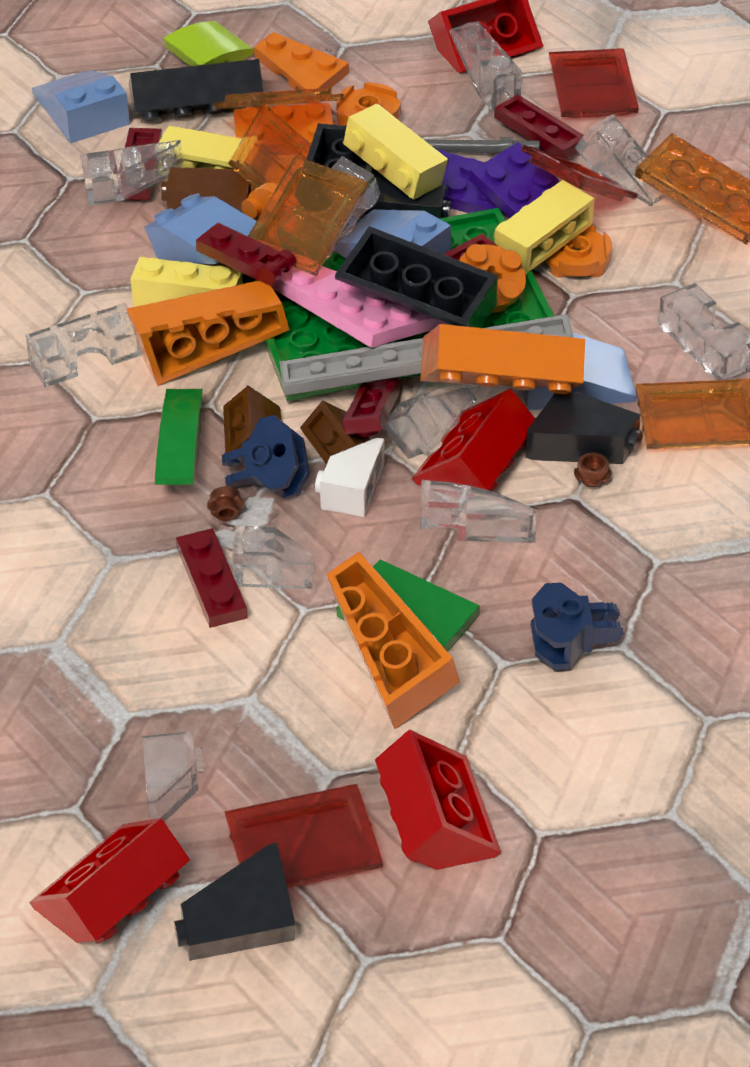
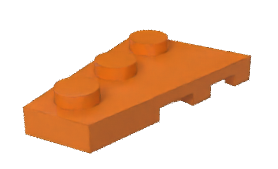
[254,32,349,103]

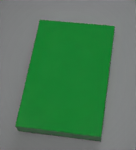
[336,559,480,652]

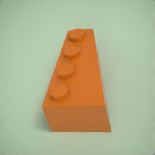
[126,281,289,386]
[420,324,586,394]
[327,552,460,729]

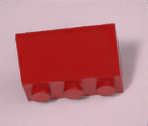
[428,0,544,73]
[411,388,536,501]
[375,729,501,870]
[29,818,190,944]

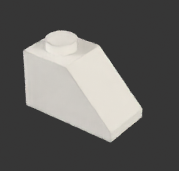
[315,438,384,517]

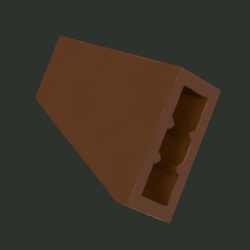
[161,167,252,213]

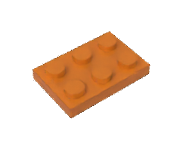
[233,102,333,157]

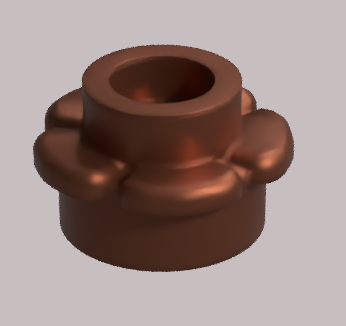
[574,452,612,487]
[207,486,245,521]

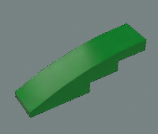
[155,389,203,485]

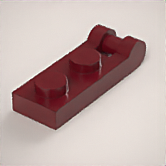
[196,222,297,285]

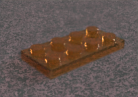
[634,133,750,245]

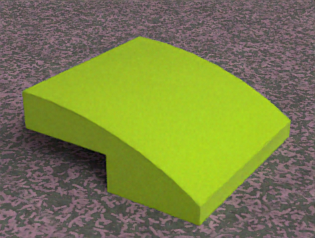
[163,21,254,66]

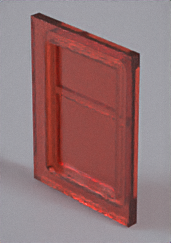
[549,48,639,118]
[521,145,638,201]
[225,784,383,888]

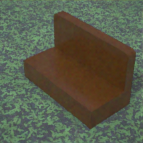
[223,385,281,453]
[300,400,371,465]

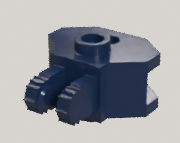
[222,415,310,499]
[530,582,624,670]

